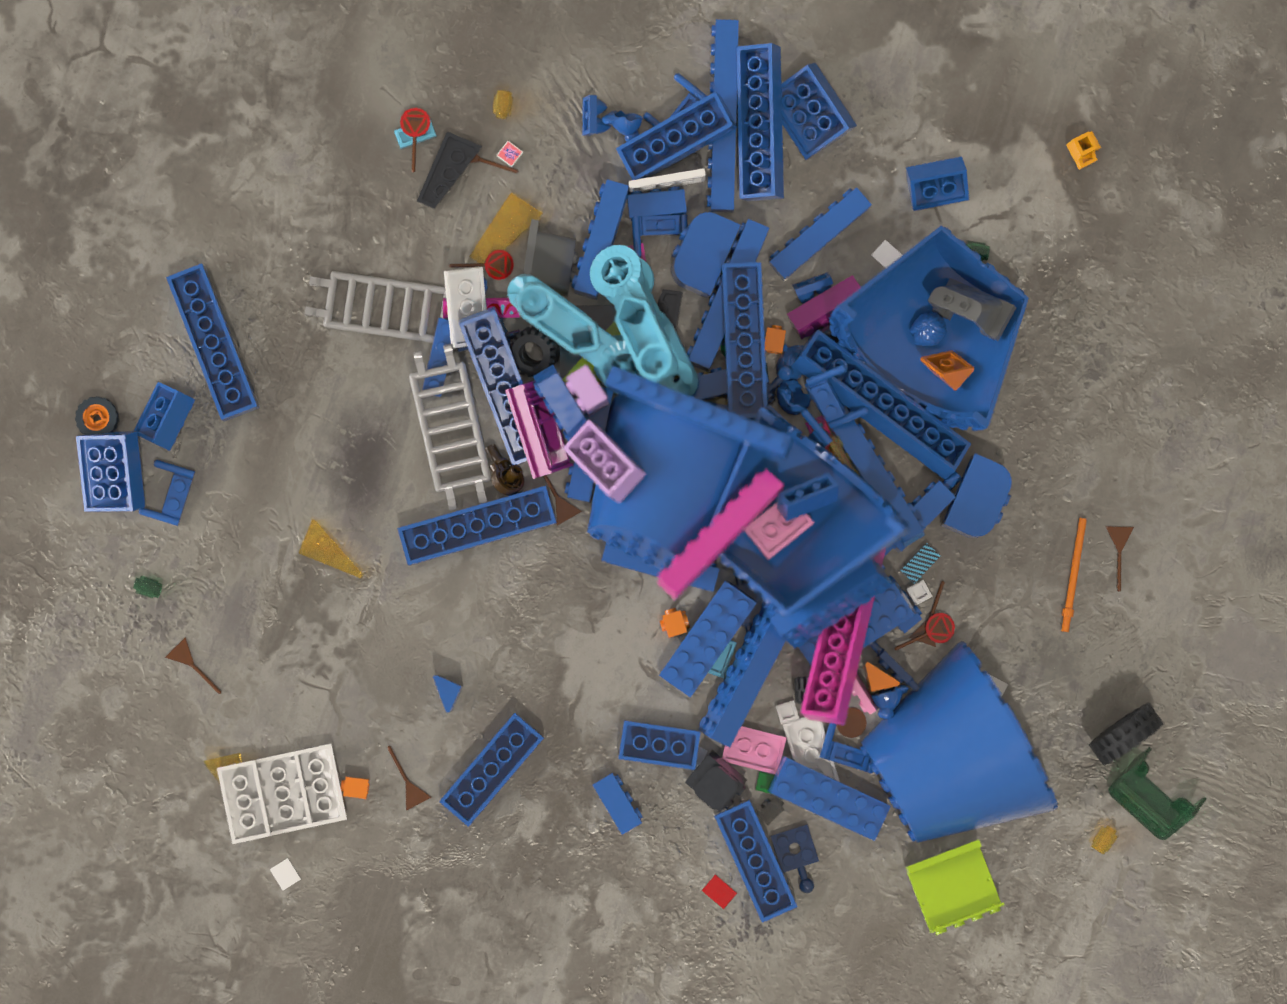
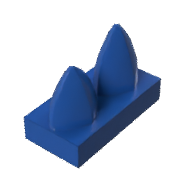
[582,95,611,136]
[792,272,833,304]

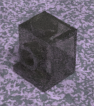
[754,796,785,825]

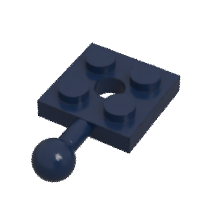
[771,825,819,893]

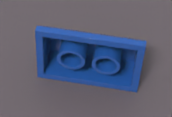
[906,156,969,211]
[134,382,195,451]

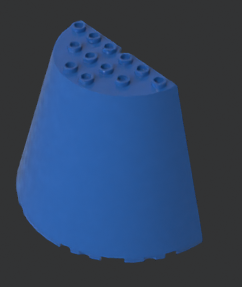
[829,225,1029,431]
[587,394,744,585]
[709,407,911,617]
[860,641,1058,843]

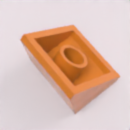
[920,350,974,391]
[863,662,900,692]

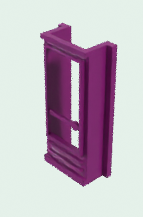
[505,381,573,479]

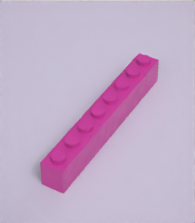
[658,470,784,600]

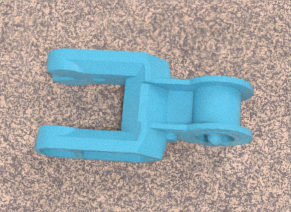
[590,245,698,396]
[507,274,648,393]

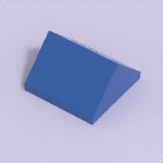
[433,675,463,713]

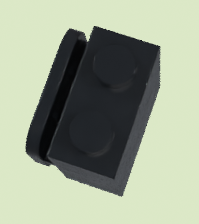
[685,750,747,812]

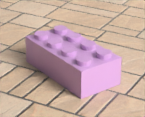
[565,365,609,416]
[563,420,645,503]

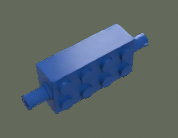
[884,472,962,557]

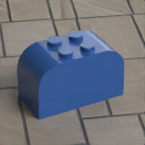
[671,212,740,298]
[941,453,1012,538]

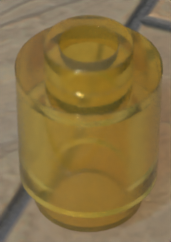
[492,90,513,119]
[1091,825,1118,855]

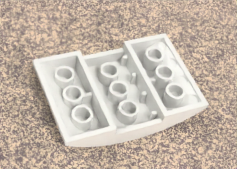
[217,744,347,844]

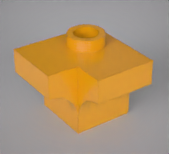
[1066,131,1101,170]

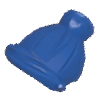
[602,110,643,142]
[776,344,804,381]
[871,685,909,719]

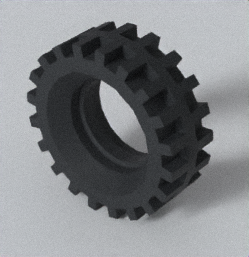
[1089,703,1164,766]

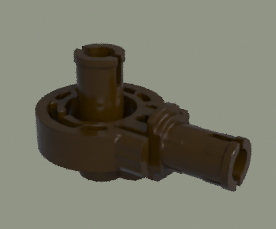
[485,444,524,496]

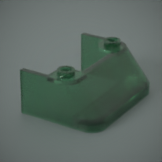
[1108,747,1206,840]

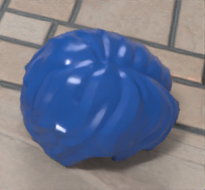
[910,312,947,347]
[777,379,811,415]

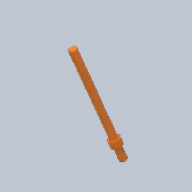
[1061,518,1087,632]

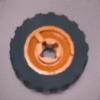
[75,396,119,435]

